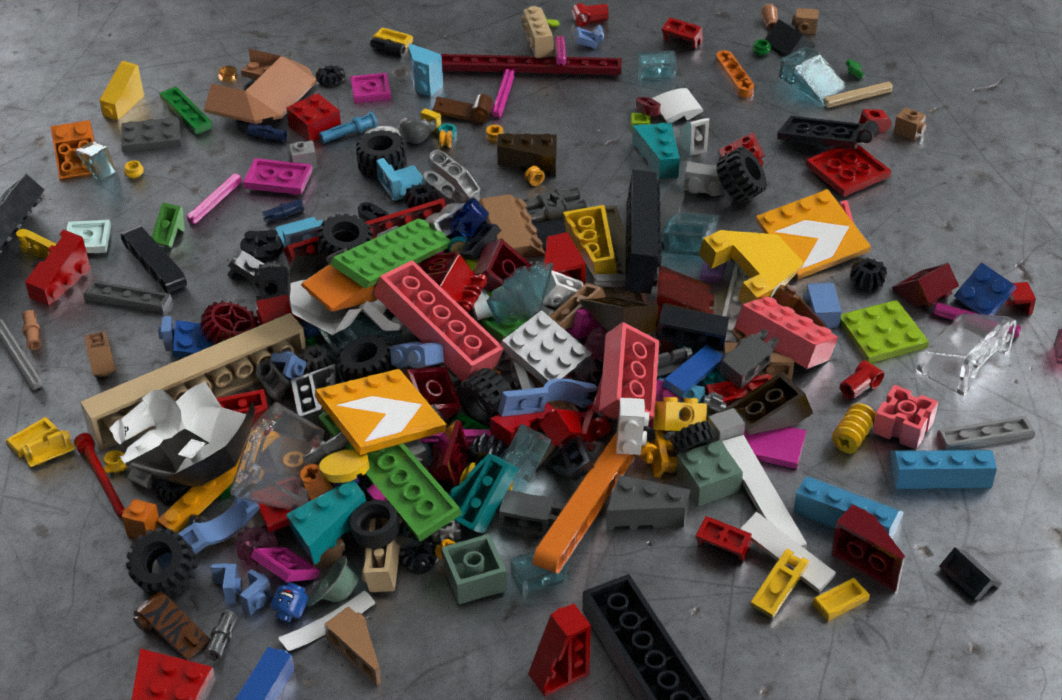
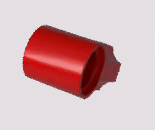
[572,3,609,26]
[839,360,885,400]

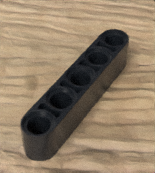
[120,225,187,294]

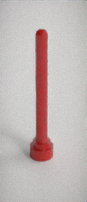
[74,433,125,518]

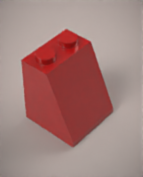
[543,232,586,285]

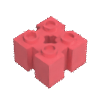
[872,385,938,450]

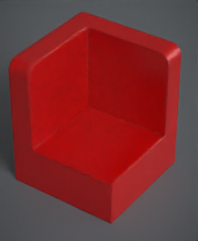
[1004,282,1036,315]

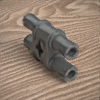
[522,187,587,223]

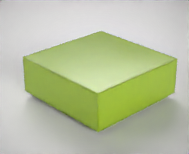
[631,113,650,130]

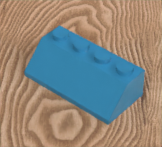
[888,450,997,489]
[793,476,904,537]

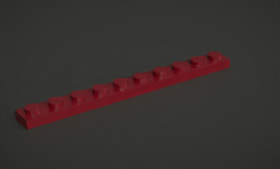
[441,54,622,75]

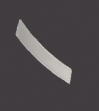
[279,591,375,651]

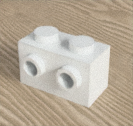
[535,270,584,309]
[616,398,649,455]

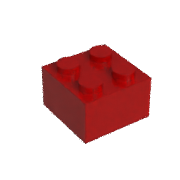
[286,93,341,142]

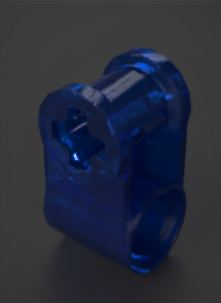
[450,198,489,237]

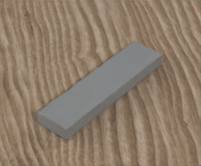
[937,416,1035,450]

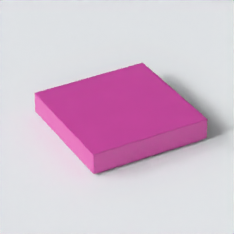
[350,73,391,103]
[250,547,321,582]

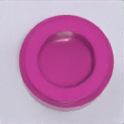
[367,483,388,502]

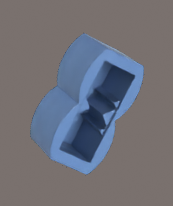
[390,341,444,368]

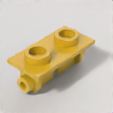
[22,429,75,467]

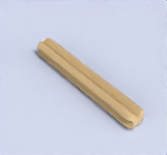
[824,81,893,108]

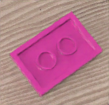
[243,158,313,195]

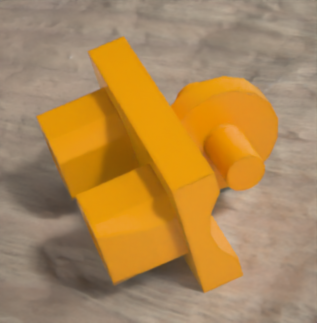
[638,430,677,478]

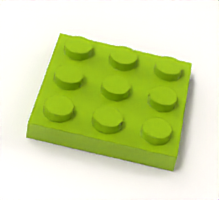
[840,300,929,363]

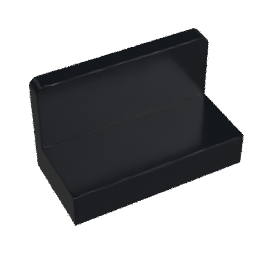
[939,547,1002,601]

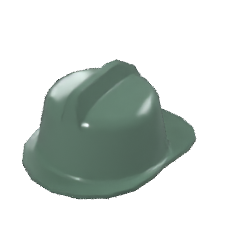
[306,556,359,606]

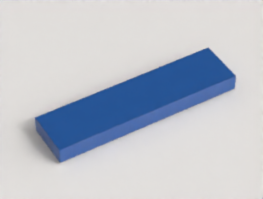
[662,345,723,397]

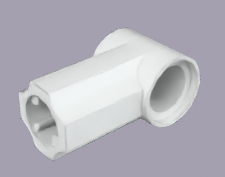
[473,289,498,321]

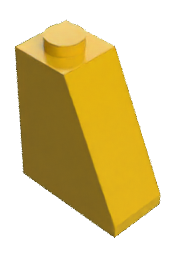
[99,61,144,120]

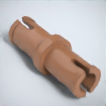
[22,310,41,350]

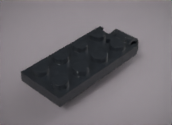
[777,116,879,149]

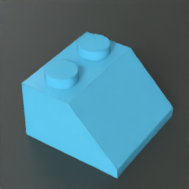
[408,44,443,97]

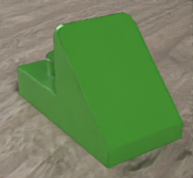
[151,202,185,248]

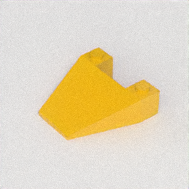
[699,230,804,304]

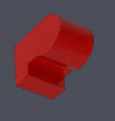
[858,109,892,133]

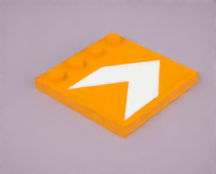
[755,189,871,280]
[315,369,446,455]

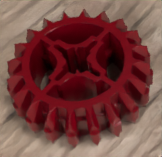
[200,300,260,345]

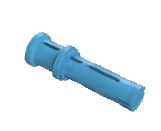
[319,111,378,144]

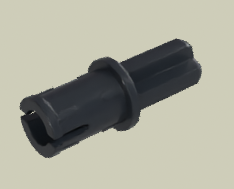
[370,37,406,56]

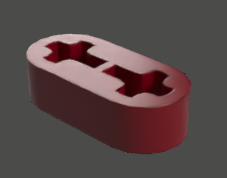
[635,97,661,116]

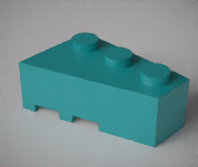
[632,123,680,179]
[449,453,519,534]
[286,480,366,565]

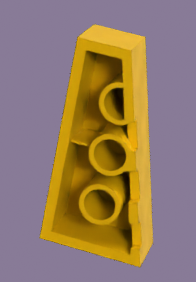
[563,205,617,276]

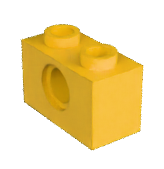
[653,397,707,431]

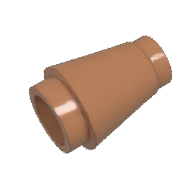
[760,4,778,30]

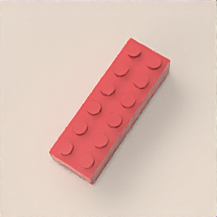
[374,260,504,382]

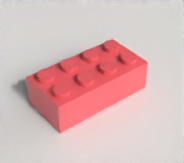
[735,297,838,369]
[599,322,659,421]

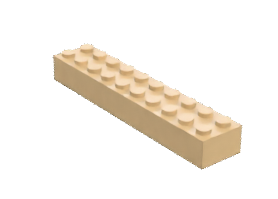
[80,313,306,451]

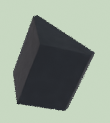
[764,19,815,59]

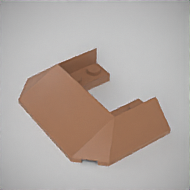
[204,49,316,124]

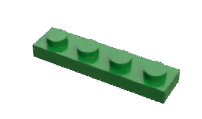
[160,86,213,134]

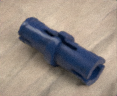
[247,123,287,143]
[262,199,305,224]

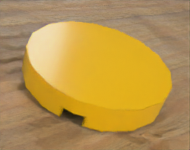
[319,450,370,483]

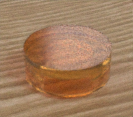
[218,66,238,82]

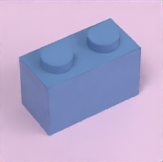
[803,283,842,328]

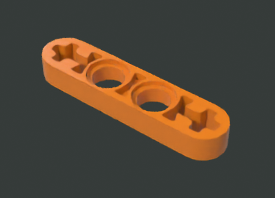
[716,50,754,98]

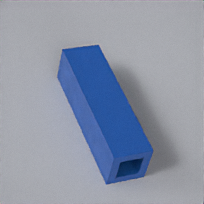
[235,647,295,700]

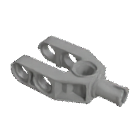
[421,150,483,214]

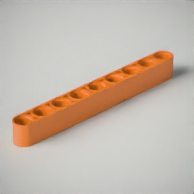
[532,432,636,574]

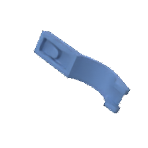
[498,378,598,417]
[156,487,260,570]

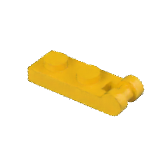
[16,229,56,259]
[751,548,810,619]

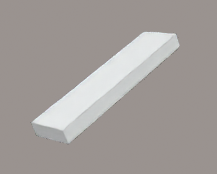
[740,512,836,593]

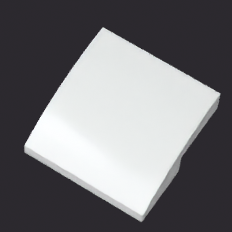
[652,88,703,123]

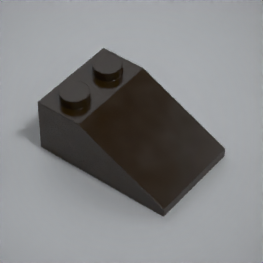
[580,296,658,335]
[725,372,813,435]

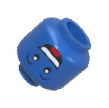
[270,582,309,622]

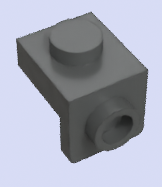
[227,250,264,282]

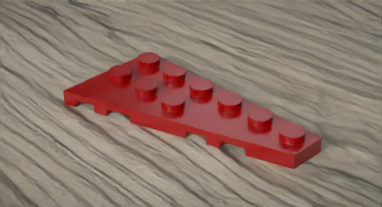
[131,648,214,700]

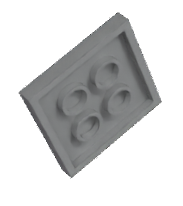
[501,310,592,385]

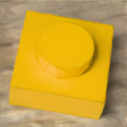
[421,108,441,134]

